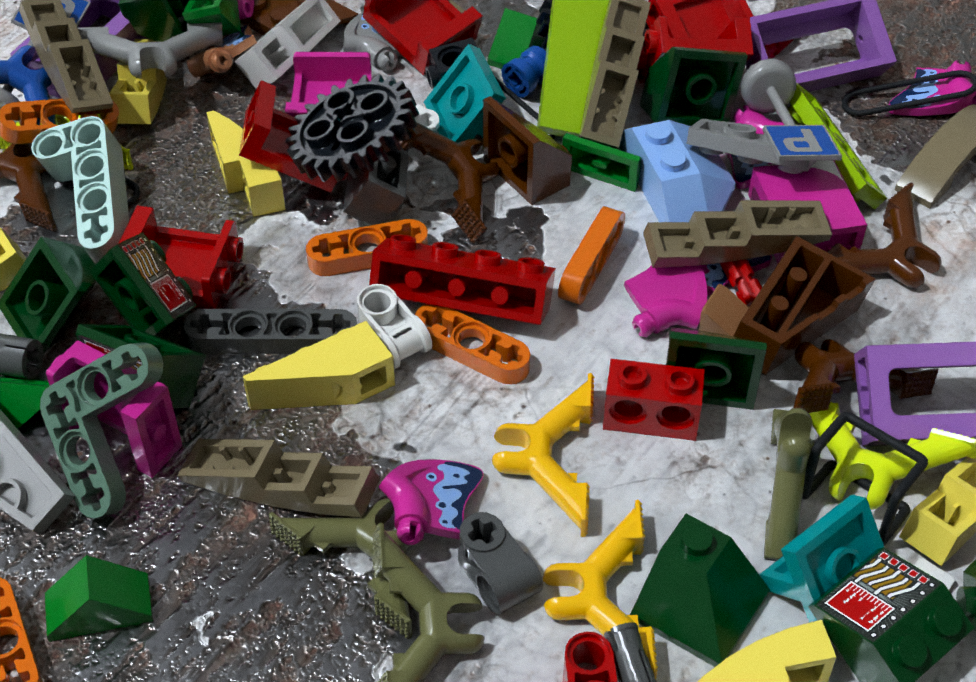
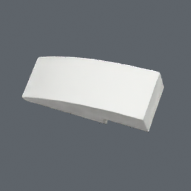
[234,0,341,89]

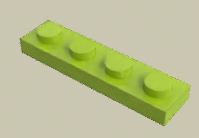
[787,83,887,209]

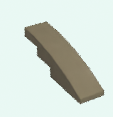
[19,0,113,113]
[579,0,651,149]
[643,200,832,268]
[177,439,380,518]

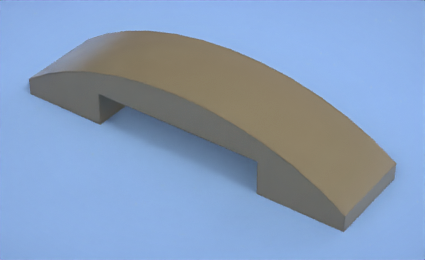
[895,104,976,209]

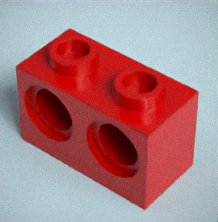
[603,359,705,441]

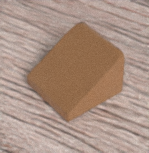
[698,284,749,336]

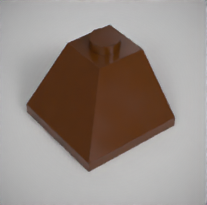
[483,96,572,205]

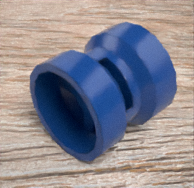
[501,45,546,98]

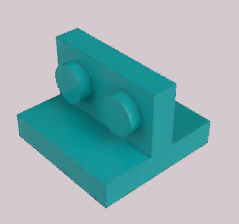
[424,44,506,143]
[760,494,885,639]

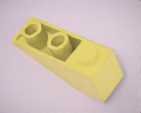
[243,321,395,410]

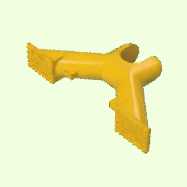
[492,373,595,537]
[543,500,658,679]

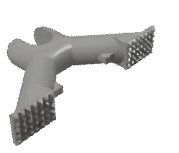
[78,23,223,79]

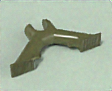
[764,408,812,560]
[269,499,412,639]
[371,522,485,682]

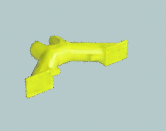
[809,401,976,510]

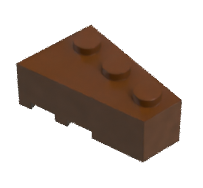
[734,236,876,375]

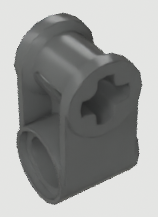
[458,512,543,615]

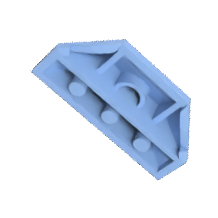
[619,120,736,222]

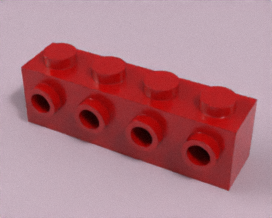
[369,234,556,325]

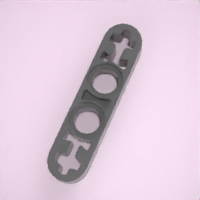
[183,309,357,354]

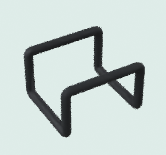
[802,412,928,546]

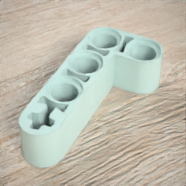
[31,116,129,263]

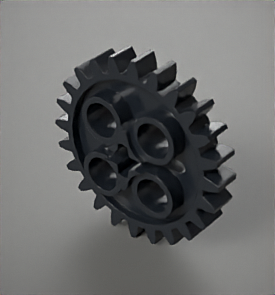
[286,74,419,182]

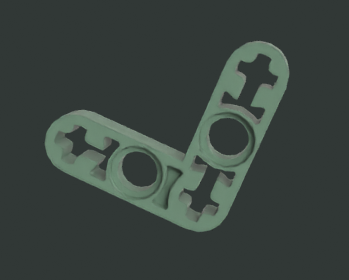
[40,343,163,519]

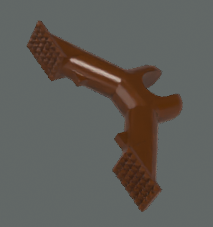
[399,122,499,244]
[0,143,57,232]
[827,182,942,288]
[793,339,939,413]

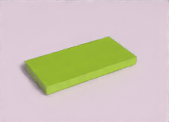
[537,0,609,146]

